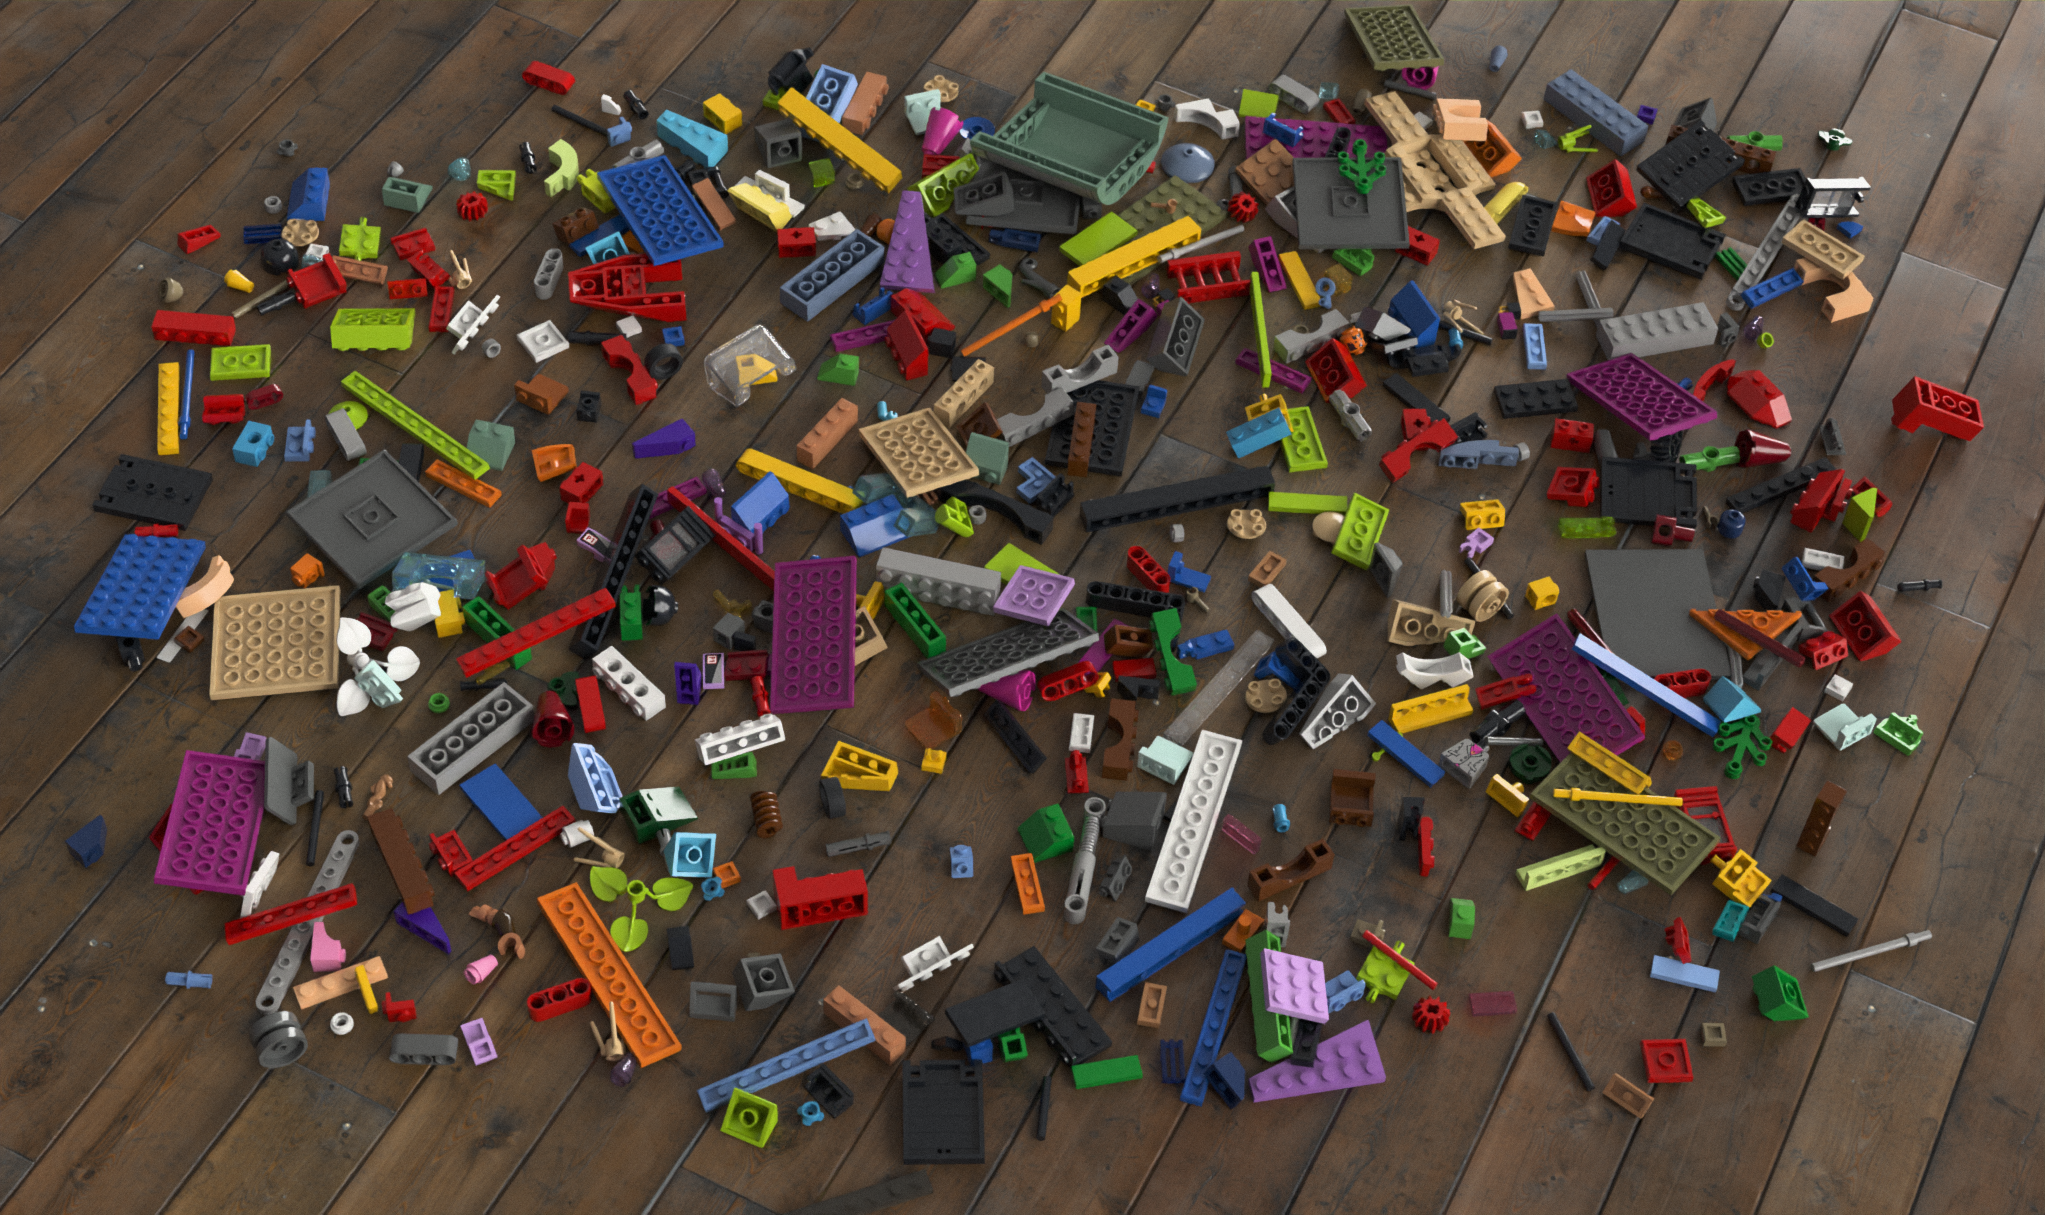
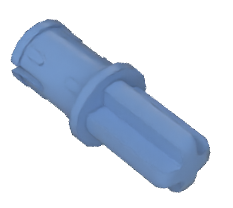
[165,971,212,989]

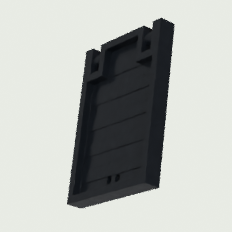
[1636,120,1745,211]
[1619,203,1726,280]
[92,454,213,531]
[1600,457,1697,529]
[902,1060,985,1165]

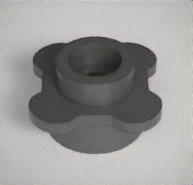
[1154,94,1175,111]
[277,139,298,157]

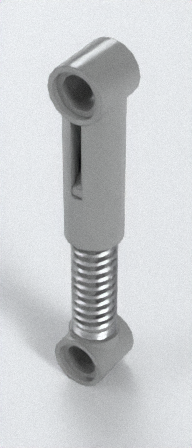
[1064,797,1106,924]

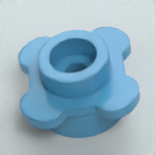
[701,877,725,901]
[797,1101,824,1126]

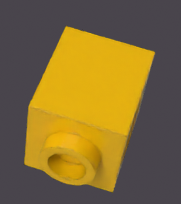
[1525,576,1559,610]

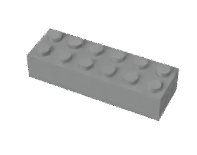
[1596,302,1718,360]
[876,547,1001,616]
[407,682,534,795]

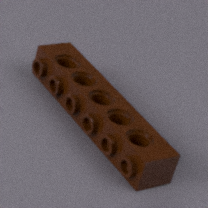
[1666,125,1776,174]

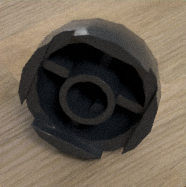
[261,239,299,276]
[643,585,678,626]

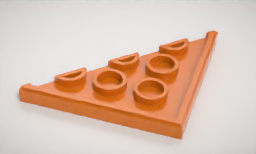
[1689,609,1802,660]

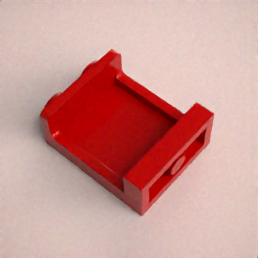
[286,253,347,309]
[484,545,547,610]

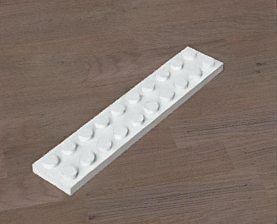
[1145,730,1242,913]

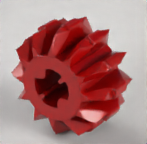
[456,191,488,221]
[1227,191,1259,224]
[1412,995,1450,1035]

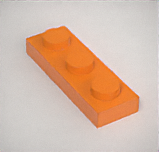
[1010,853,1045,915]

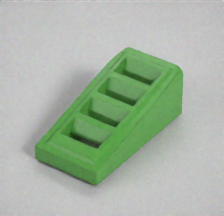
[368,585,395,623]
[711,752,757,779]

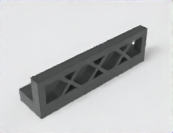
[1743,623,1803,691]

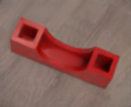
[601,335,658,405]
[1379,418,1458,483]

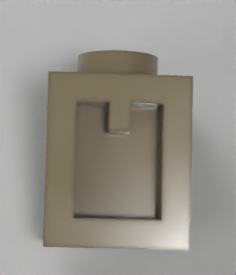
[1350,919,1386,948]

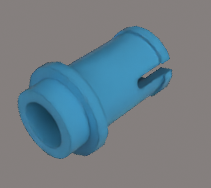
[1448,328,1463,349]
[1272,804,1290,832]

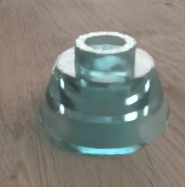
[448,157,471,181]

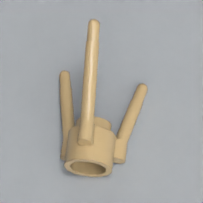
[448,250,472,289]
[1442,300,1484,335]
[574,827,625,868]
[590,1001,626,1061]

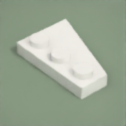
[240,851,279,918]

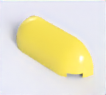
[1484,182,1529,224]

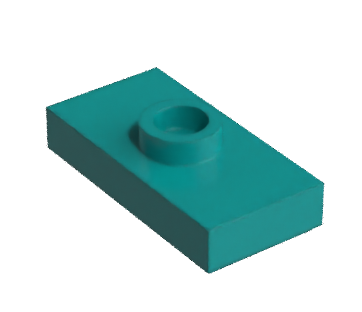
[1712,900,1749,942]

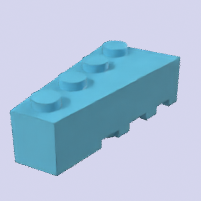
[657,110,728,168]

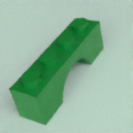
[1149,608,1197,696]

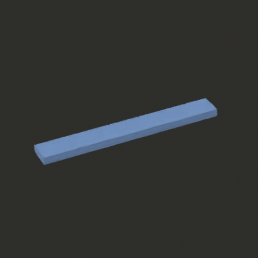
[697,1018,876,1113]

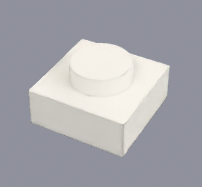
[1824,674,1853,702]

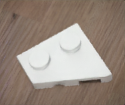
[808,211,855,241]

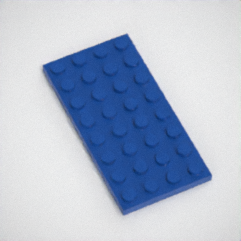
[597,155,723,266]
[74,534,206,639]

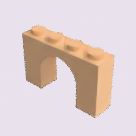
[1433,98,1488,141]
[1794,257,1873,322]

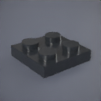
[1366,334,1418,355]

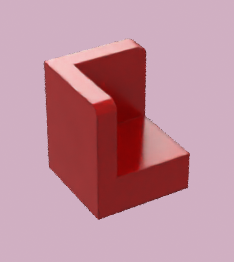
[565,502,591,534]

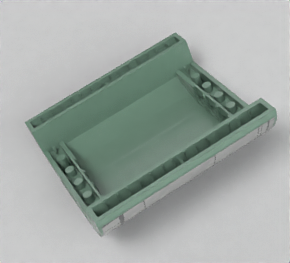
[970,72,1169,205]

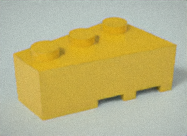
[821,741,898,791]

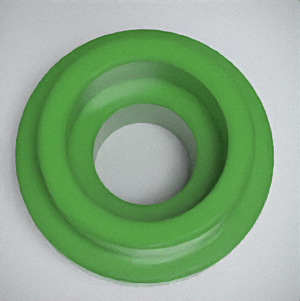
[428,693,450,713]

